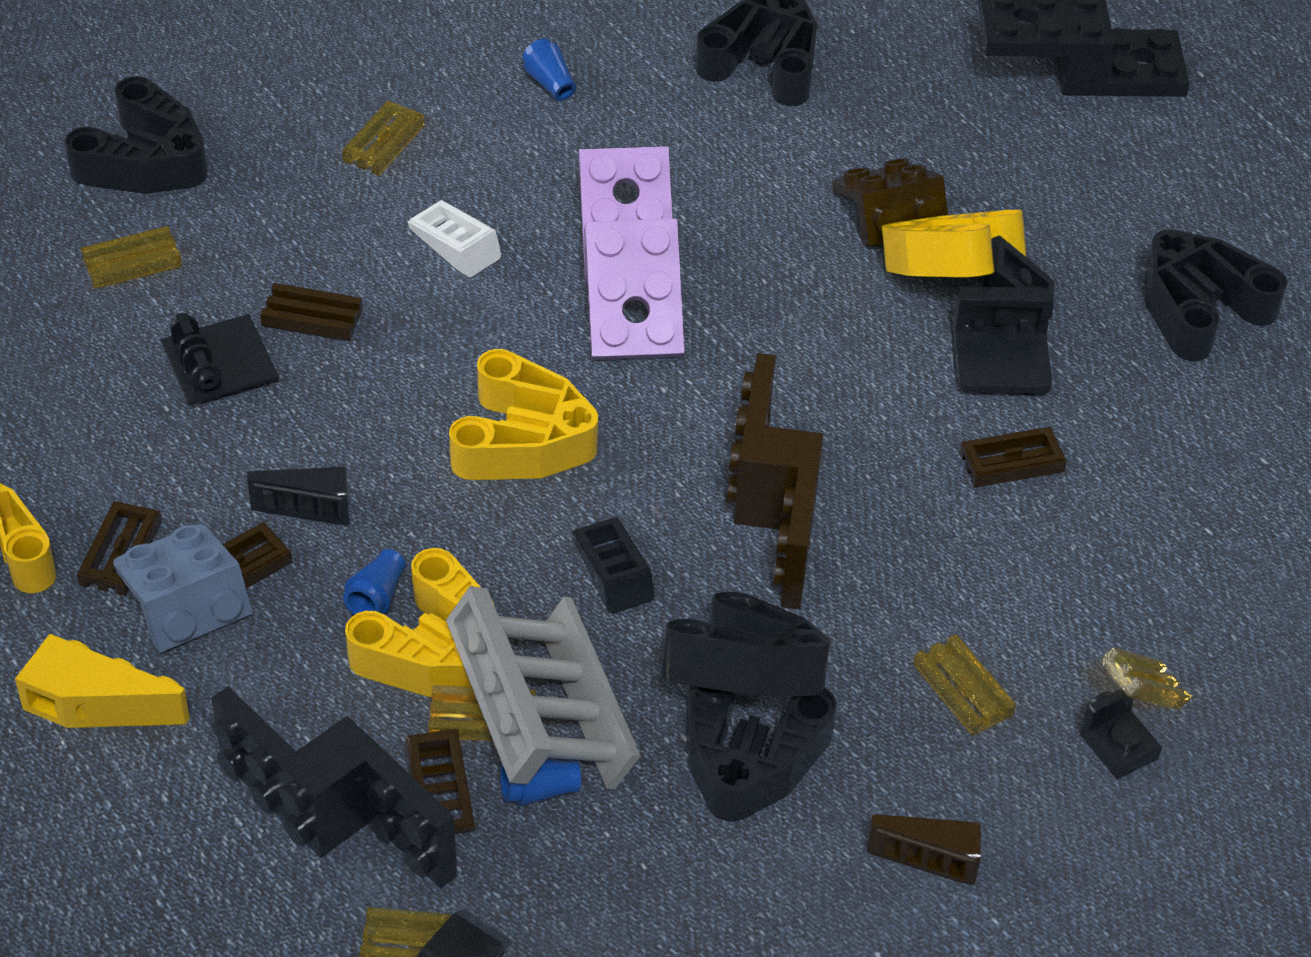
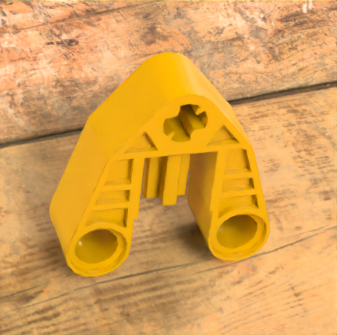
[882,209,1027,277]
[449,349,598,480]
[0,483,57,593]
[345,548,494,697]

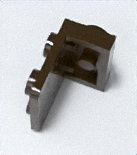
[832,158,948,246]

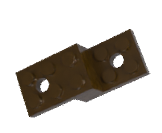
[727,353,824,609]

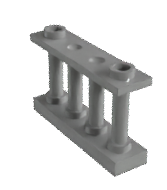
[446,586,641,789]

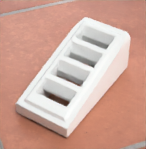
[408,200,501,277]

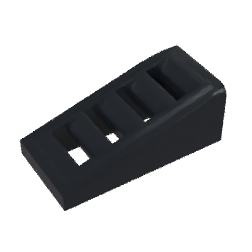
[247,467,349,524]
[572,517,655,614]

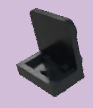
[953,286,1053,394]

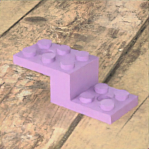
[579,147,685,361]

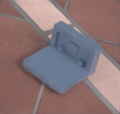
[113,524,253,653]

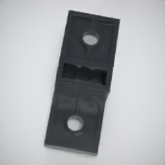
[978,0,1190,97]
[211,686,457,889]

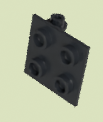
[160,313,279,405]

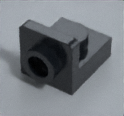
[1080,686,1162,780]

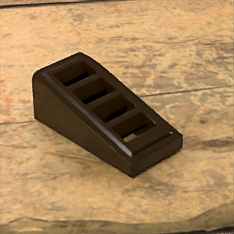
[404,729,475,834]
[867,814,981,885]

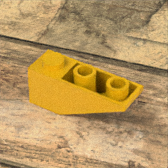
[15,634,190,728]

